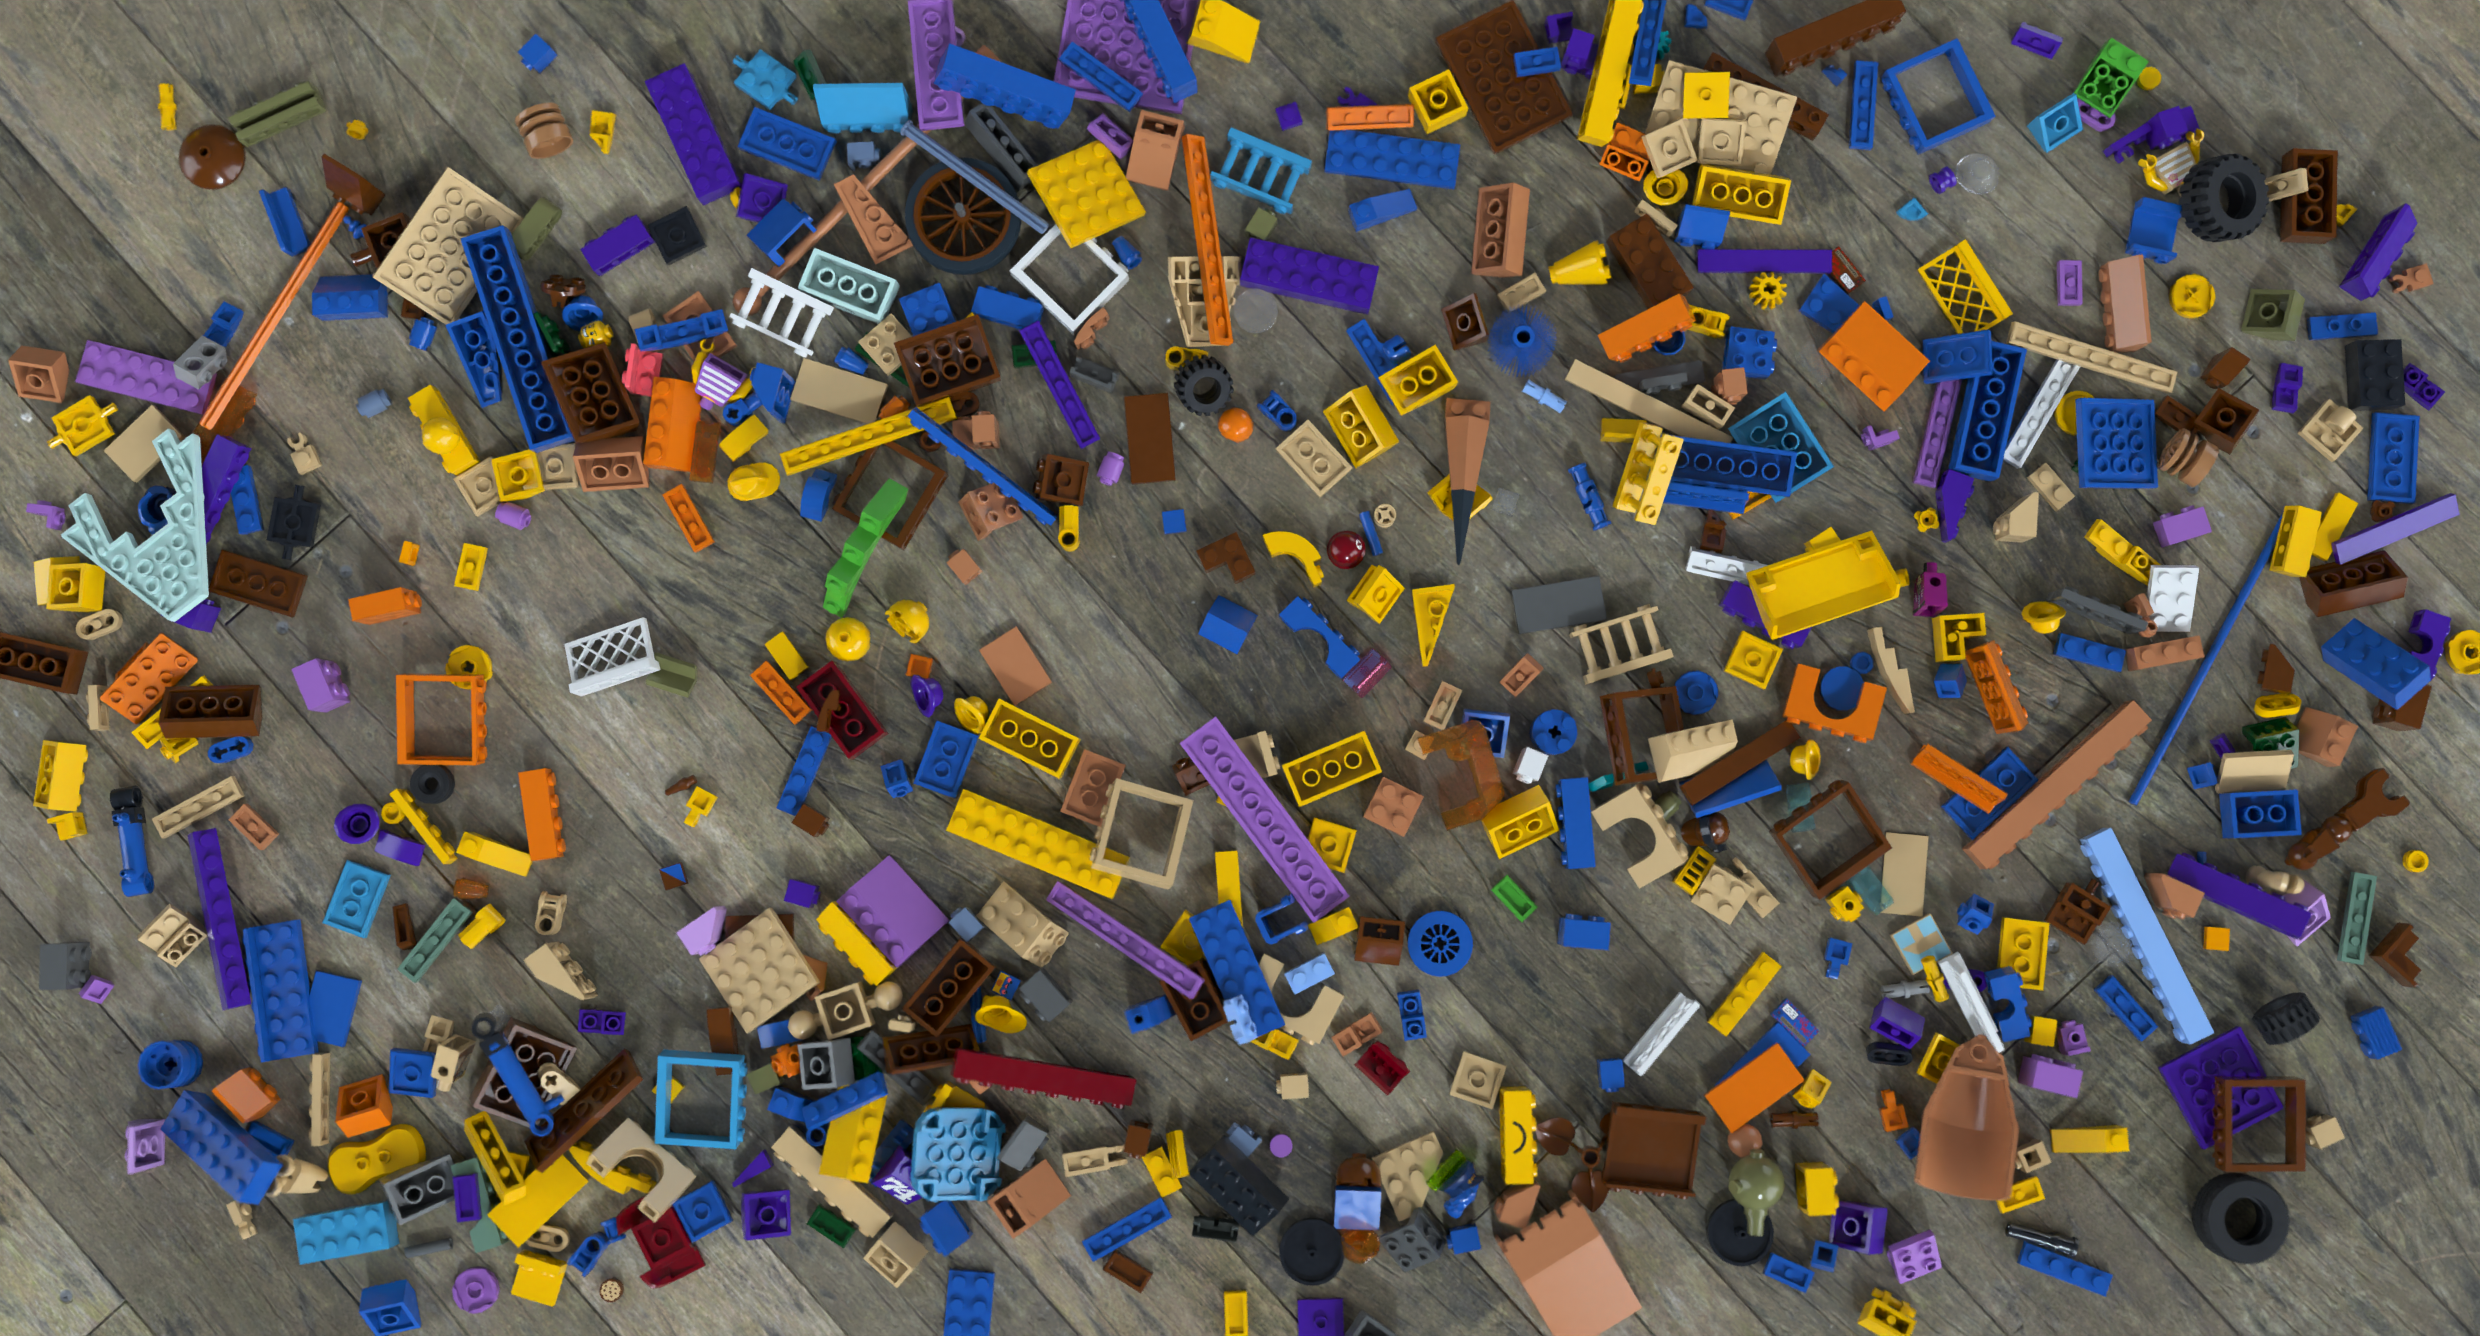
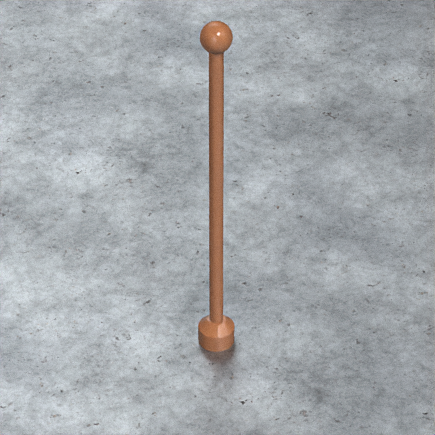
[733,45,1001,316]

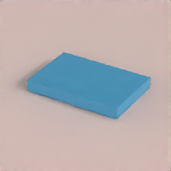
[322,860,391,938]

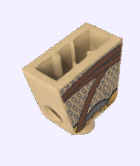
[431,1034,476,1092]

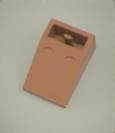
[1126,110,1185,191]
[987,1158,1071,1239]

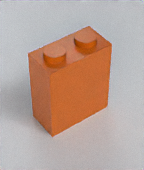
[348,587,422,625]

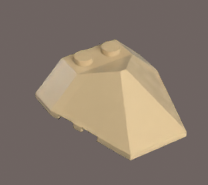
[1168,256,1241,347]

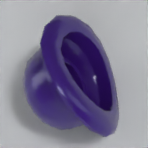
[910,675,944,718]
[334,804,380,844]

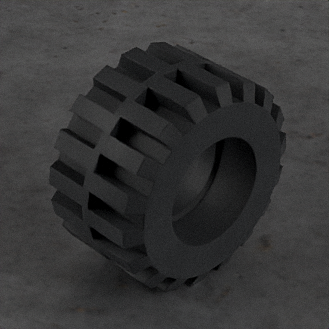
[1174,355,1234,416]
[2252,992,2320,1045]

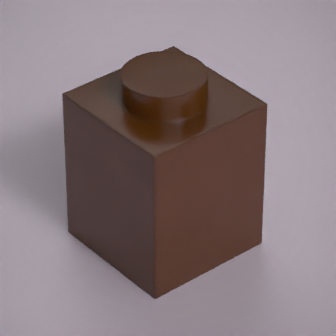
[791,804,830,837]

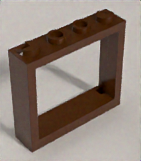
[832,441,949,551]
[1600,686,1684,785]
[1769,780,1892,900]
[2212,1076,2306,1172]

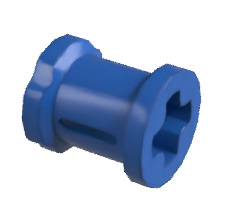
[600,1217,626,1244]

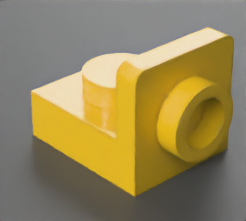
[160,737,198,763]
[1793,1069,1832,1109]

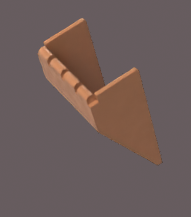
[1494,1189,1642,1336]

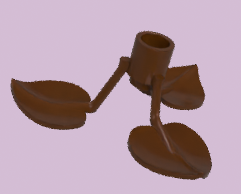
[1536,1112,1611,1212]

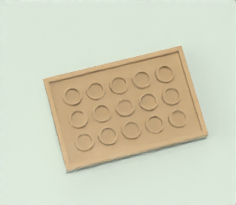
[1645,60,1797,175]
[372,167,524,324]

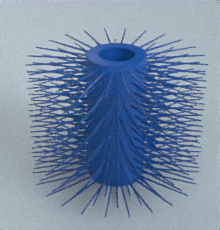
[1488,304,1557,378]

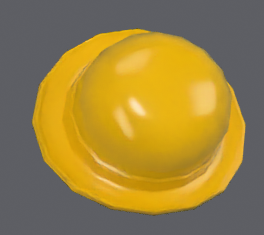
[1643,169,1688,205]
[2021,601,2066,634]
[954,696,989,734]
[1790,739,1821,780]

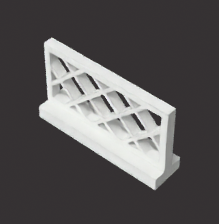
[564,617,660,696]
[1937,952,2005,1053]
[1622,992,1700,1076]

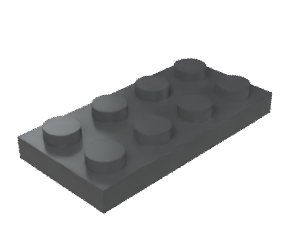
[2046,587,2148,634]

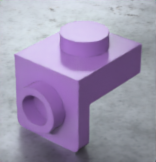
[26,500,65,530]

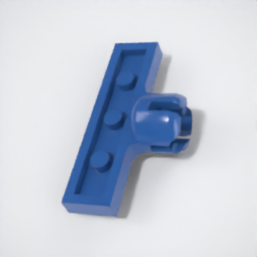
[1346,319,1412,406]

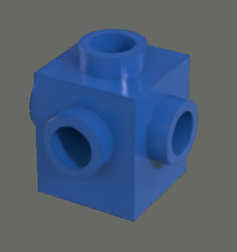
[1957,894,1994,935]

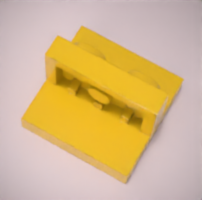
[1346,565,1405,624]

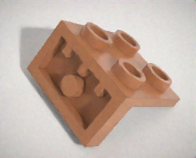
[958,483,1023,541]

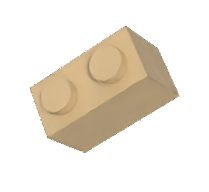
[1681,384,1735,430]

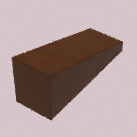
[393,903,417,951]

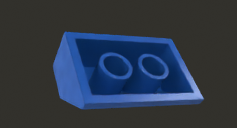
[312,274,388,321]
[750,362,796,424]

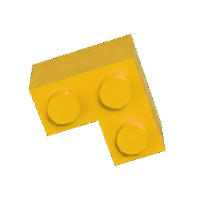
[1932,613,1986,662]

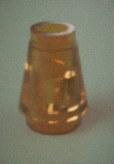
[453,877,489,899]

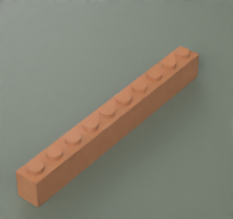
[1962,700,2152,869]

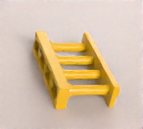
[1612,422,1684,525]

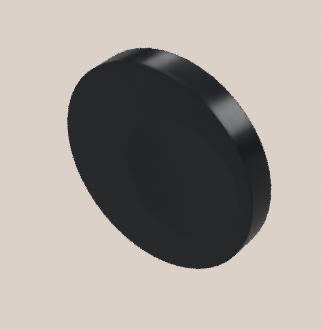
[1706,1199,1774,1266]
[1279,1218,1345,1286]

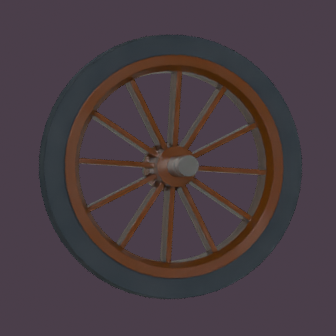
[905,158,1021,275]

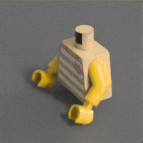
[2138,129,2204,196]

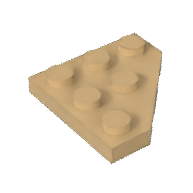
[1372,1131,1443,1222]

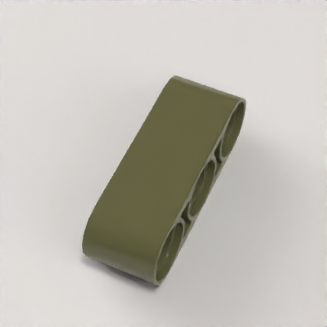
[512,197,562,261]

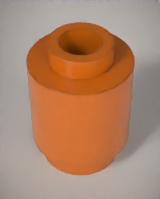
[878,396,910,419]

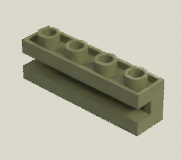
[228,81,327,147]

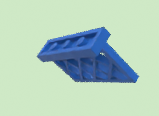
[1663,481,1749,514]

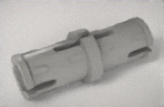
[1881,979,1930,999]

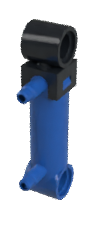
[110,785,154,897]

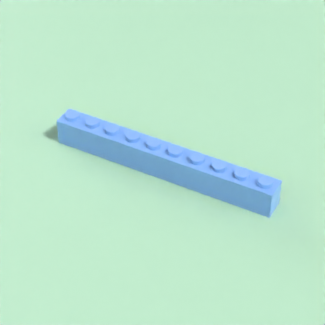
[2079,828,2214,1045]

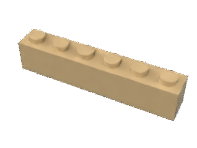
[771,1124,894,1238]

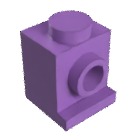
[2056,1020,2091,1056]

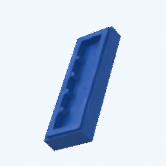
[2307,313,2378,340]

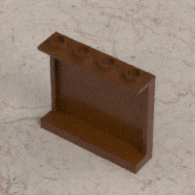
[1601,1101,1706,1199]

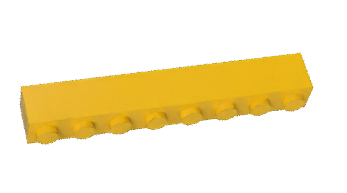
[1577,0,1644,147]

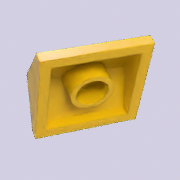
[491,449,545,502]
[34,556,80,606]
[1916,1032,1960,1084]

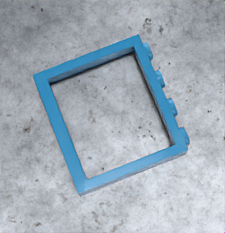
[655,1049,748,1149]

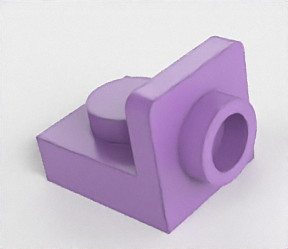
[1861,425,1900,451]

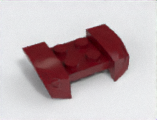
[616,1195,706,1289]

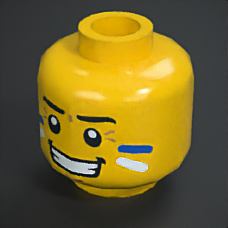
[578,320,614,348]

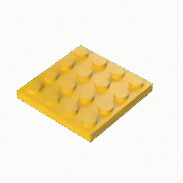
[1027,140,1146,249]

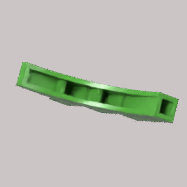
[823,478,908,618]

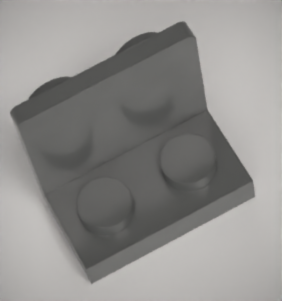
[1379,1207,1446,1272]

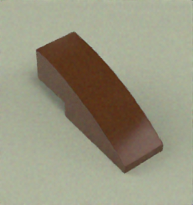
[706,1007,739,1076]

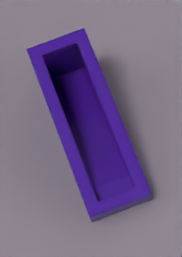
[732,1149,774,1187]

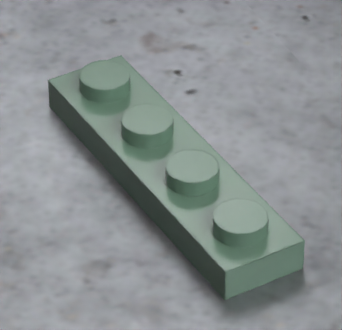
[2337,872,2377,965]
[397,898,474,983]

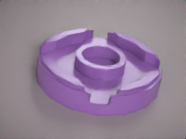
[452,1266,500,1314]

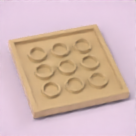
[699,908,820,1034]

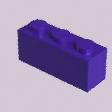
[580,215,655,276]

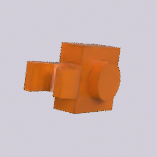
[1879,1089,1909,1132]

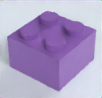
[291,658,350,713]
[2018,1054,2083,1098]

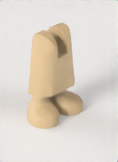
[2246,866,2304,895]
[265,1155,329,1197]

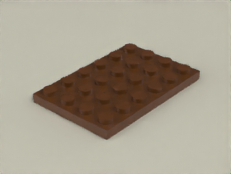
[1435,0,1573,155]

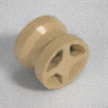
[1373,504,1396,528]

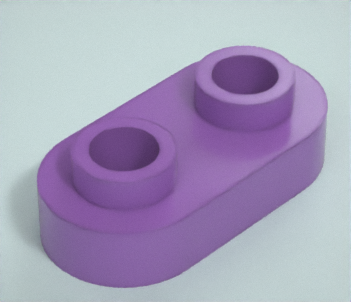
[2077,98,2116,132]

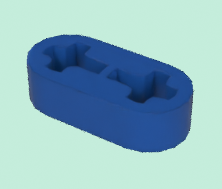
[208,736,253,764]

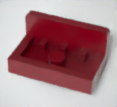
[1354,1041,1410,1096]

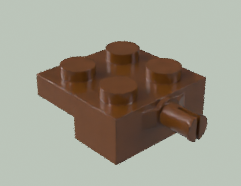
[2043,879,2111,945]

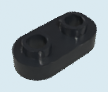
[1866,1041,1913,1066]

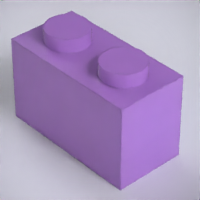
[2153,505,2212,548]

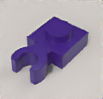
[1337,87,1378,106]

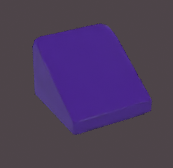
[2210,733,2236,759]

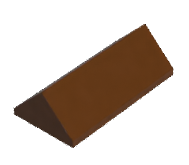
[882,1024,979,1075]

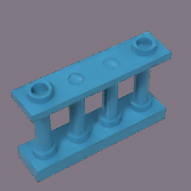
[1210,127,1312,214]

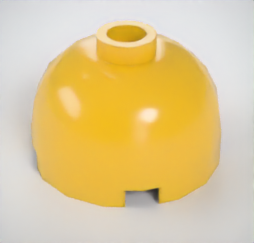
[885,599,930,643]
[825,617,871,662]

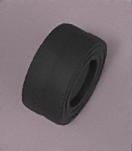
[410,765,455,804]

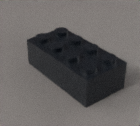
[1189,1135,1290,1237]

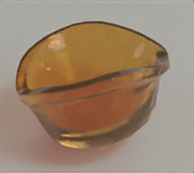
[1341,1229,1380,1264]

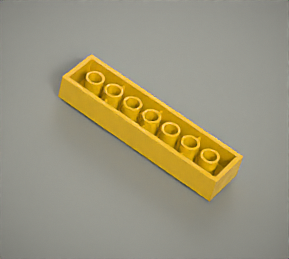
[946,789,1131,899]

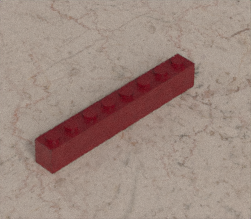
[951,1047,1136,1109]

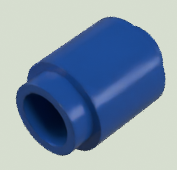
[408,317,438,351]

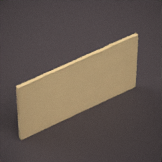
[1879,832,1929,917]

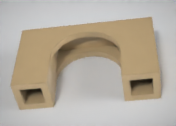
[1591,782,1689,889]
[1259,953,1344,1045]
[587,1118,696,1222]

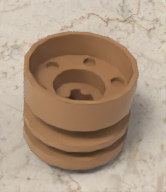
[515,102,573,159]
[2157,428,2219,487]

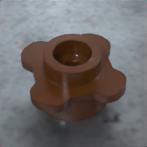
[2370,500,2395,522]

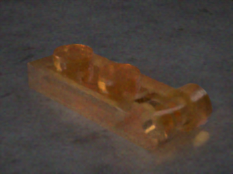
[689,420,721,484]

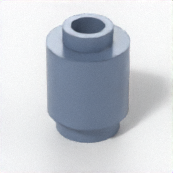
[356,389,392,418]

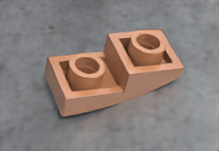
[1074,307,1110,350]

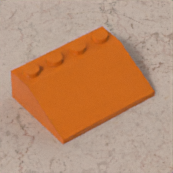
[1817,301,1930,411]
[1965,640,2028,734]

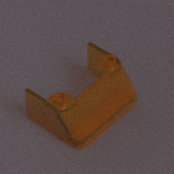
[1417,720,1504,831]

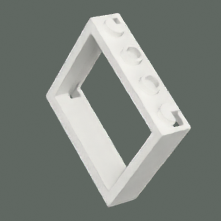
[1010,224,1129,336]

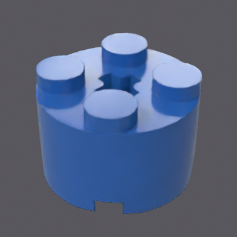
[1529,709,1577,755]

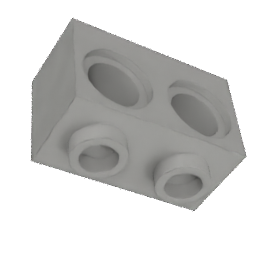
[173,336,227,389]

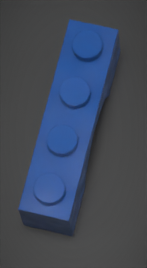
[1279,596,1361,680]

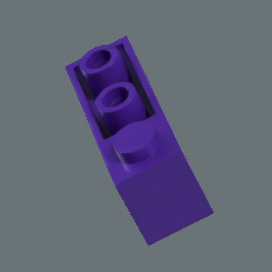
[1935,469,1974,543]

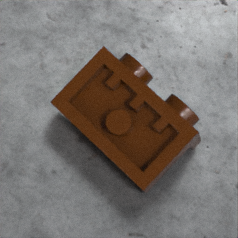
[1172,757,1210,796]

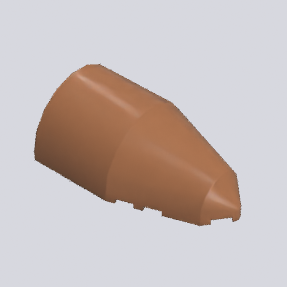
[1914,1034,2019,1201]

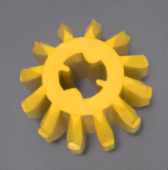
[1749,272,1787,310]

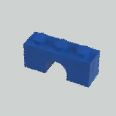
[1984,966,2032,1042]

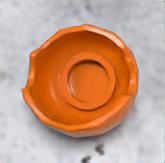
[1218,407,1254,443]

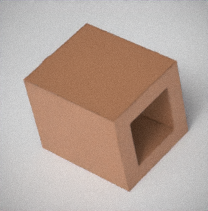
[946,549,983,585]

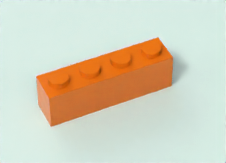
[518,768,566,861]

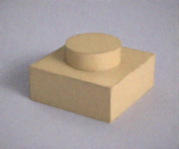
[1405,730,1435,760]

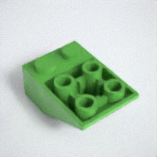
[2074,37,2149,118]

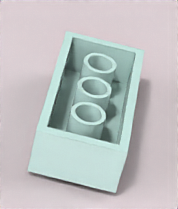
[798,248,900,324]

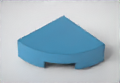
[1896,197,1928,221]

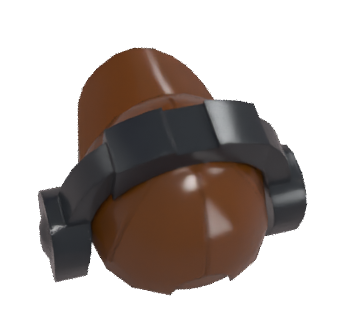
[1681,812,1730,853]

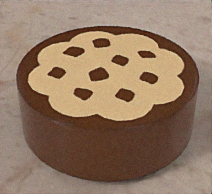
[599,1278,624,1302]

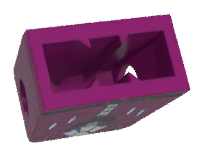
[1913,562,1948,617]

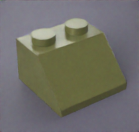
[2241,289,2305,341]

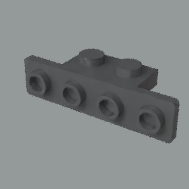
[1614,360,1705,395]

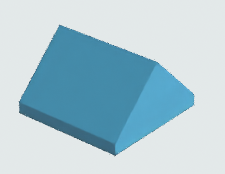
[2027,93,2083,153]

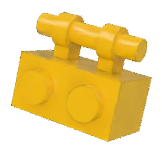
[1857,1287,1917,1336]

